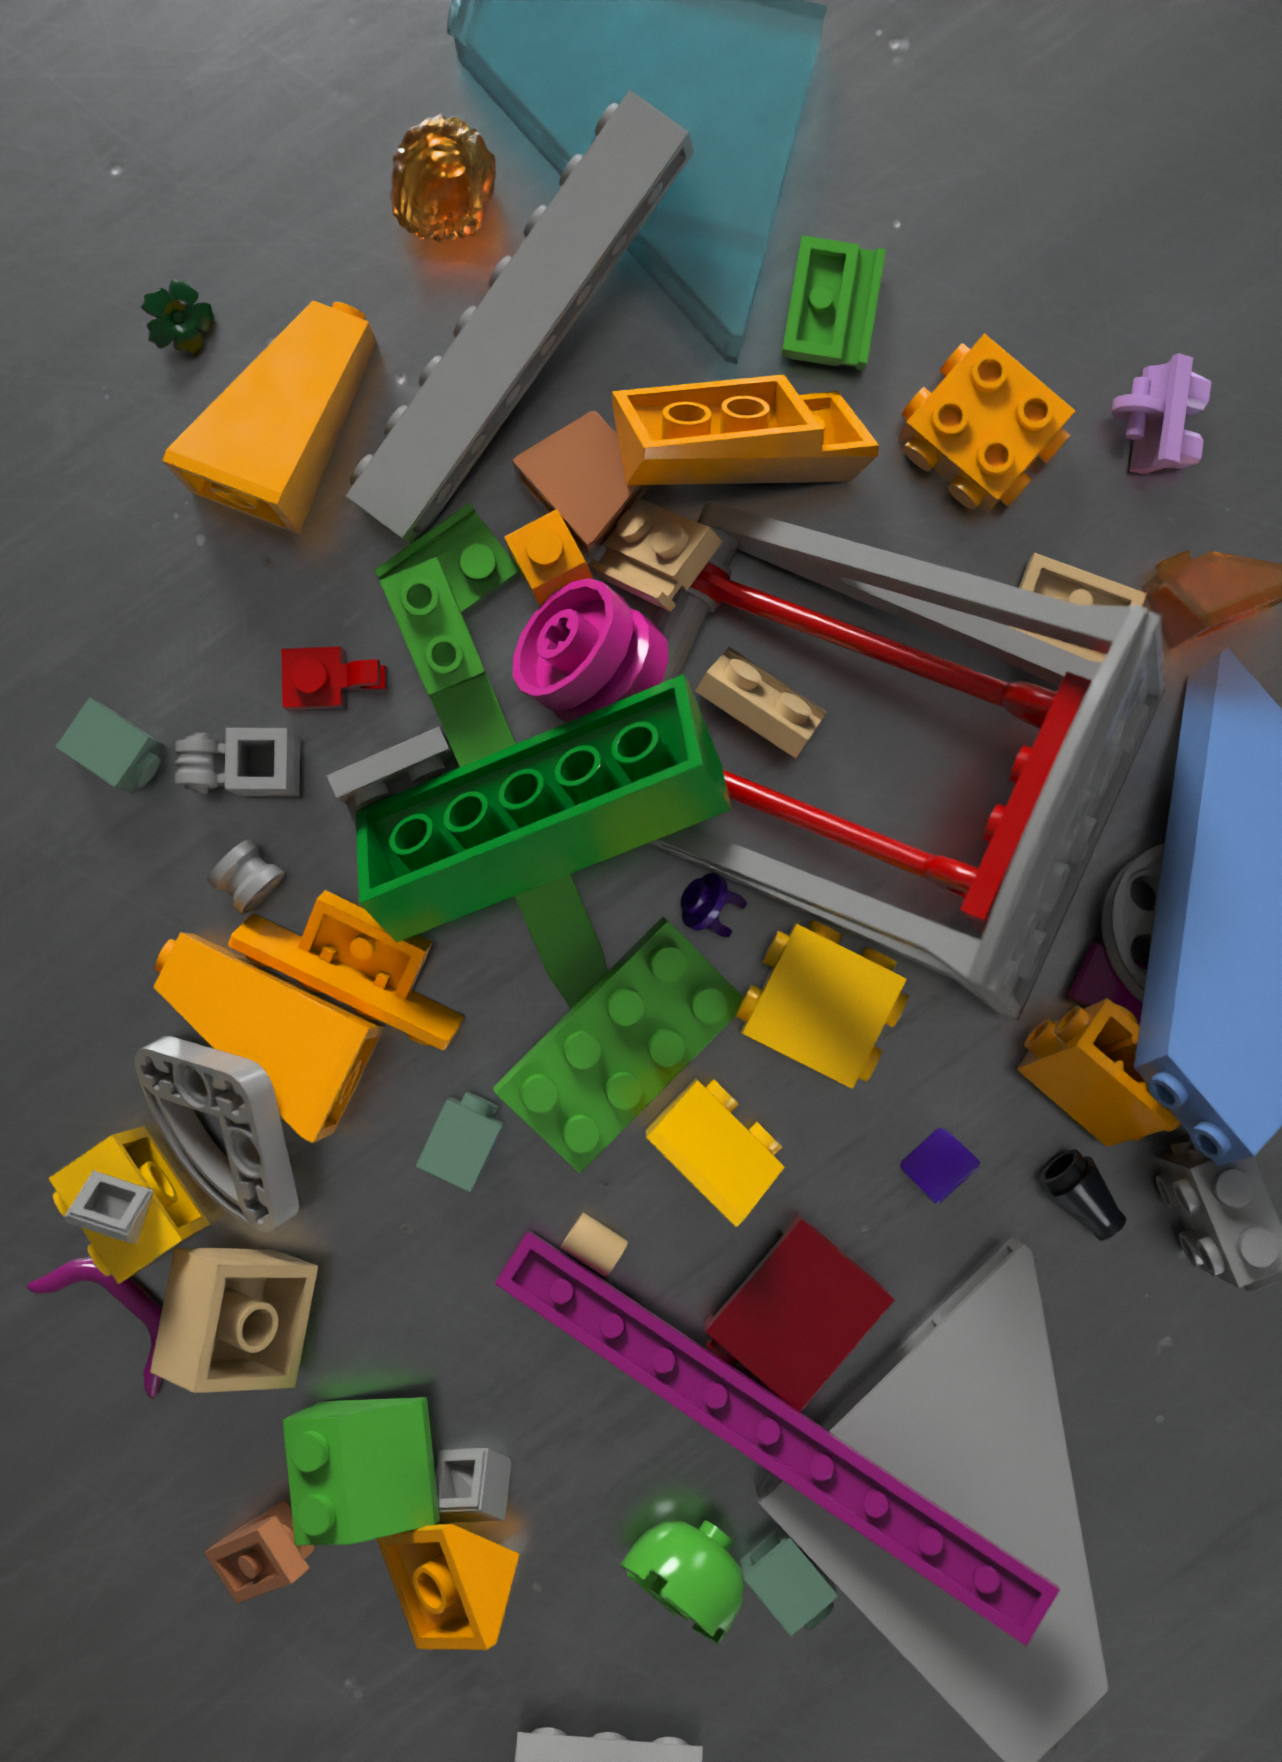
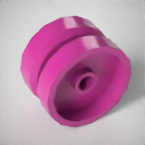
[513,578,669,723]

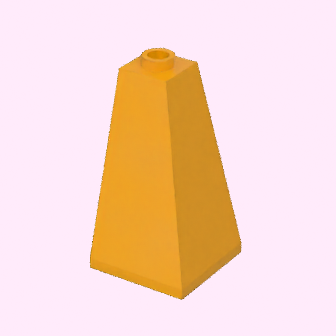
[162,301,377,534]
[153,932,386,1143]

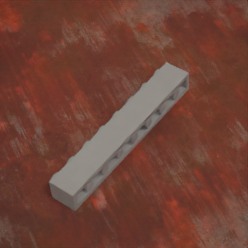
[345,89,695,543]

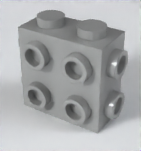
[1156,1134,1282,1291]

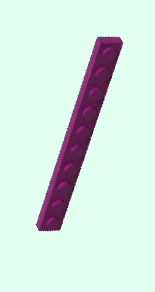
[494,1232,1060,1647]

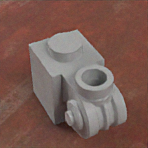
[175,728,300,796]

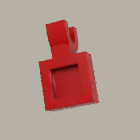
[281,646,388,711]

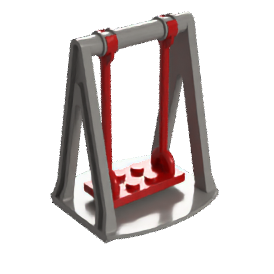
[650,502,1165,1021]

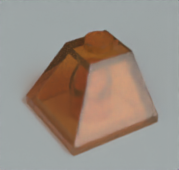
[1142,550,1282,651]

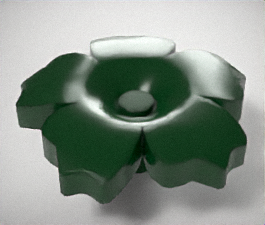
[141,279,214,354]

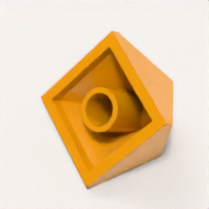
[376,1524,520,1650]

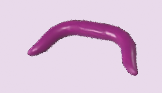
[27,1258,162,1399]

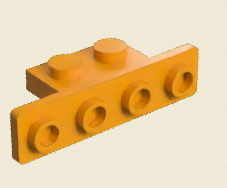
[228,890,464,1050]

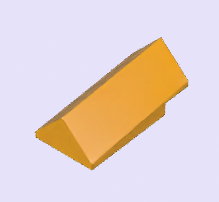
[612,374,879,485]

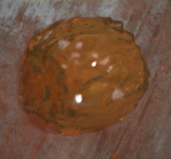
[390,114,497,242]

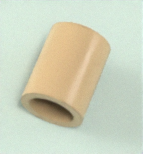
[560,1212,629,1278]

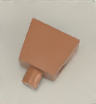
[512,411,650,558]

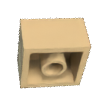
[150,1247,318,1393]

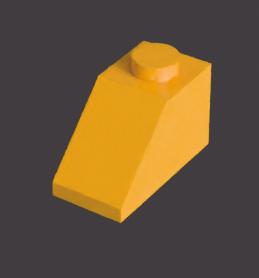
[504,509,594,608]

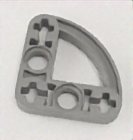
[134,1036,299,1233]

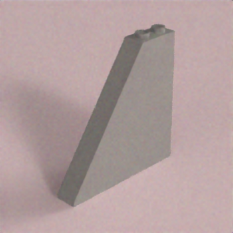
[756,1236,1109,1762]

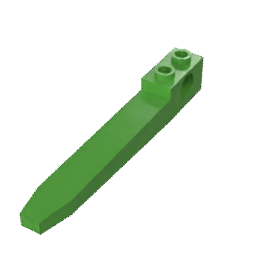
[379,557,607,1008]

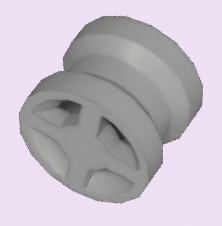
[207,839,285,915]

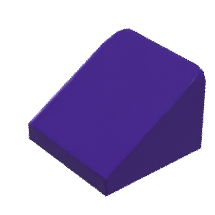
[900,1128,981,1204]

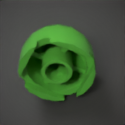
[619,1520,745,1645]

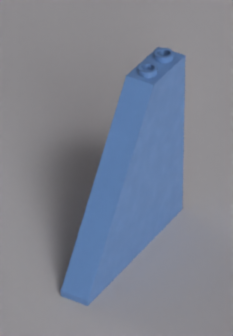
[1134,647,1282,1166]

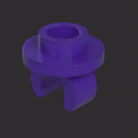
[680,873,747,937]

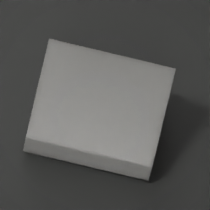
[65,1171,153,1244]

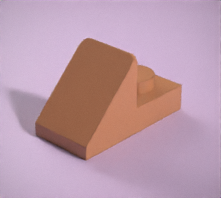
[204,1501,315,1604]

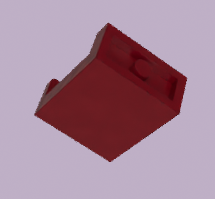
[704,1212,895,1412]

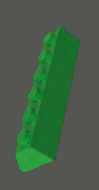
[355,674,732,942]

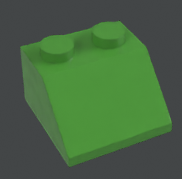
[282,1397,440,1545]

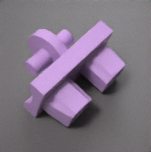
[1112,353,1211,475]

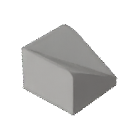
[435,1448,511,1522]

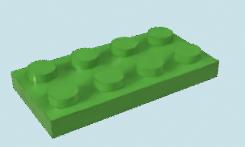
[493,917,744,1174]

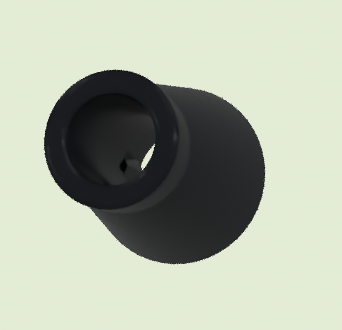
[1040,1149,1126,1241]

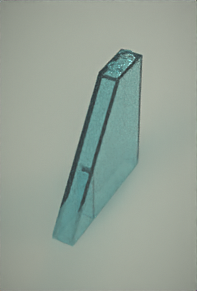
[447,0,827,364]

